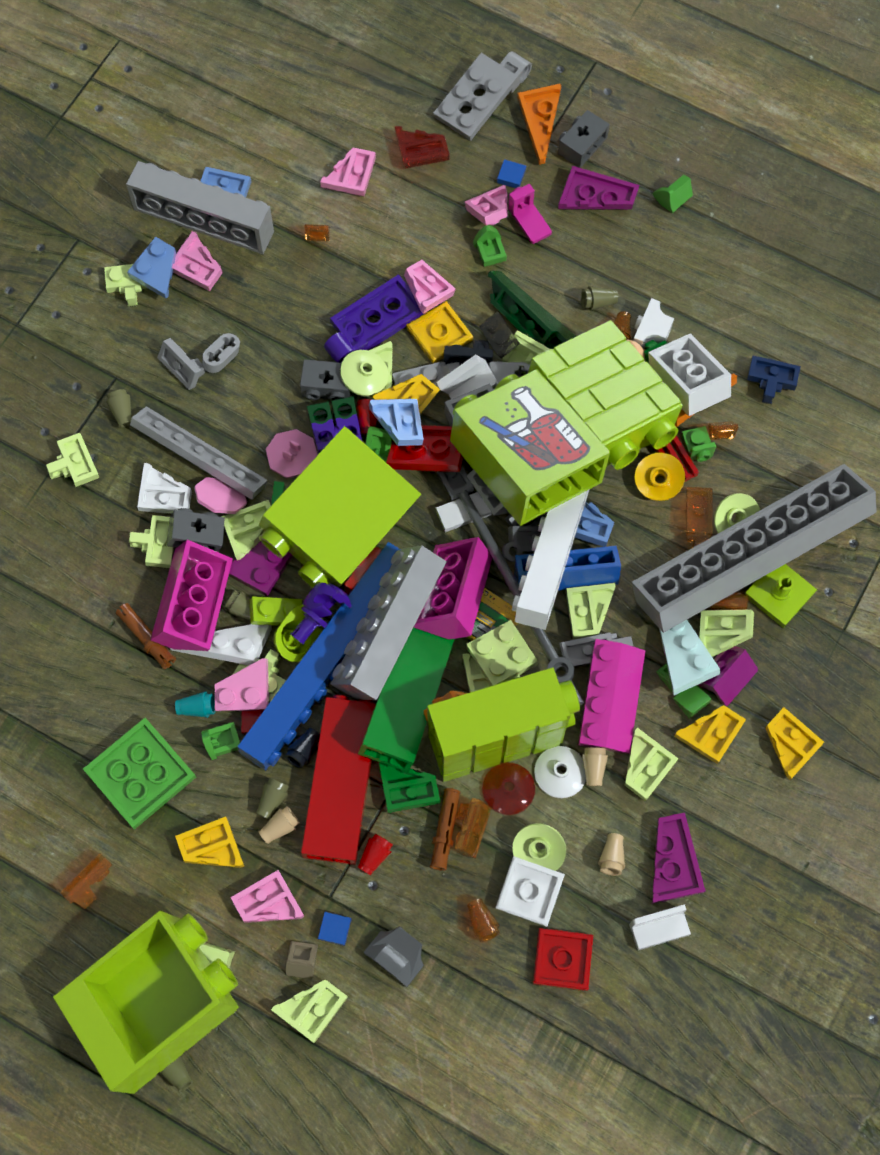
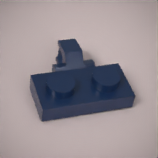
[747,355,801,404]

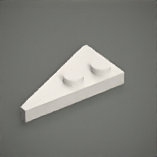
[170,624,272,665]

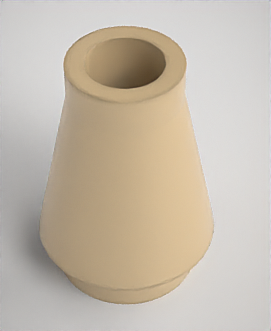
[582,748,608,786]
[258,806,300,844]
[598,833,625,876]

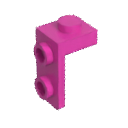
[508,184,552,244]

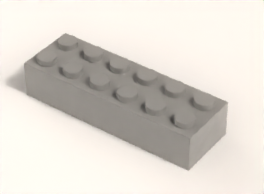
[126,161,274,254]
[331,545,447,700]

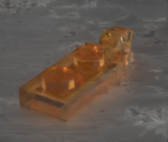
[686,487,713,548]

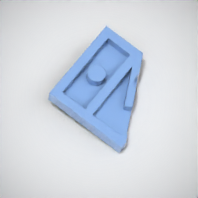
[369,399,424,446]

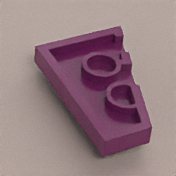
[652,812,705,904]

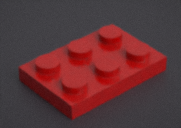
[386,425,464,472]

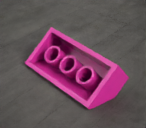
[414,537,492,640]
[151,540,233,651]
[578,639,645,754]

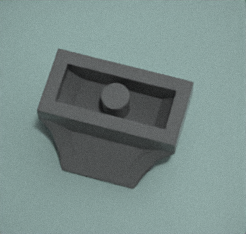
[364,926,424,988]

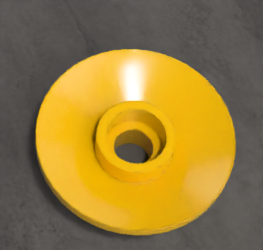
[635,453,685,501]

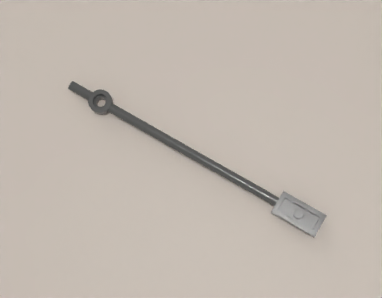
[436,466,584,706]

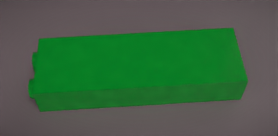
[358,627,454,772]

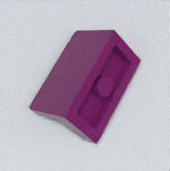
[699,646,758,706]

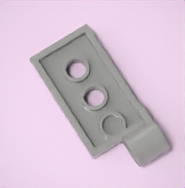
[433,51,532,141]

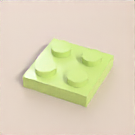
[466,620,538,686]

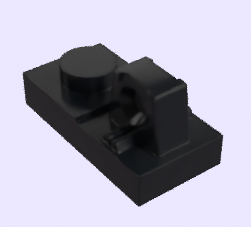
[444,340,493,365]

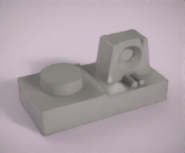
[157,338,206,390]

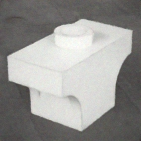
[633,298,674,349]

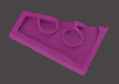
[558,166,640,209]
[229,541,293,597]

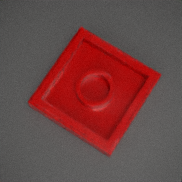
[533,928,593,991]

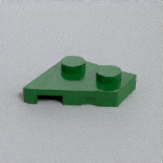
[379,762,440,813]

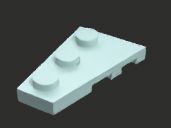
[659,620,720,695]

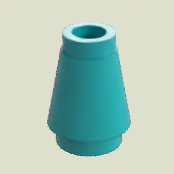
[175,692,216,718]

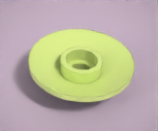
[340,350,389,396]
[714,493,760,534]
[512,823,566,871]

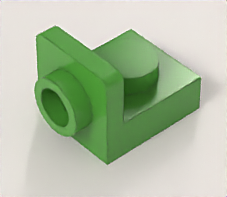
[681,426,716,462]

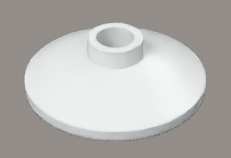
[534,746,586,798]

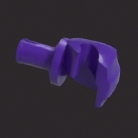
[290,582,352,644]

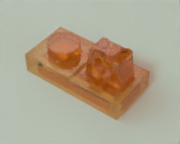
[454,798,492,859]
[61,853,112,909]

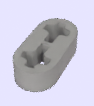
[202,333,240,373]

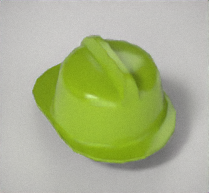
[274,604,324,662]

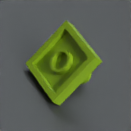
[744,564,817,628]

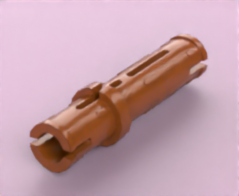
[116,603,176,669]
[429,788,461,871]

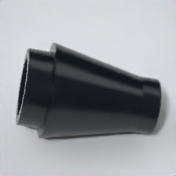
[285,728,320,768]

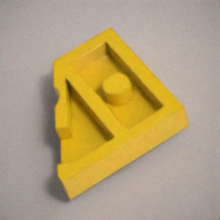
[372,374,440,414]
[674,705,746,764]
[765,707,824,780]
[175,817,244,868]

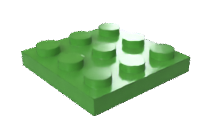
[83,718,196,830]

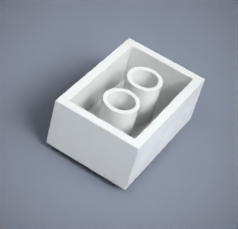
[648,333,731,416]

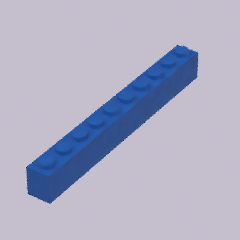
[238,542,400,771]

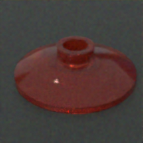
[482,763,535,815]

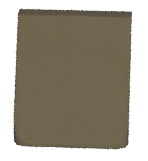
[286,941,318,979]

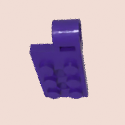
[324,274,427,363]

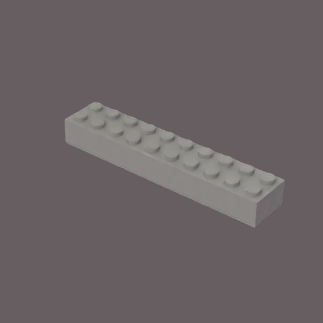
[632,464,877,633]

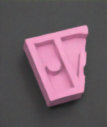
[320,148,376,196]
[465,185,507,226]
[172,231,222,291]
[404,260,456,314]
[215,658,269,711]
[231,870,304,923]

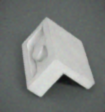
[436,355,498,399]
[629,905,691,950]

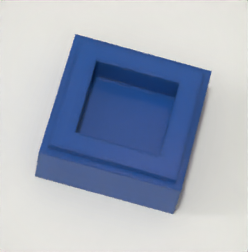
[497,159,526,188]
[318,912,352,946]

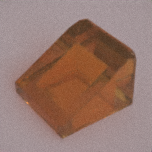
[304,224,331,241]
[708,421,739,440]

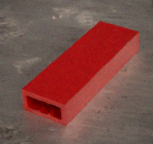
[301,695,375,865]

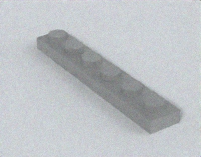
[130,406,268,499]

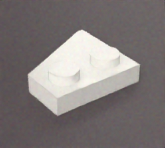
[137,463,192,514]

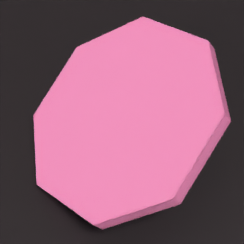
[266,429,317,479]
[194,477,247,514]

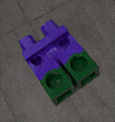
[307,397,362,454]

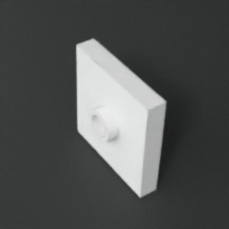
[496,856,565,927]

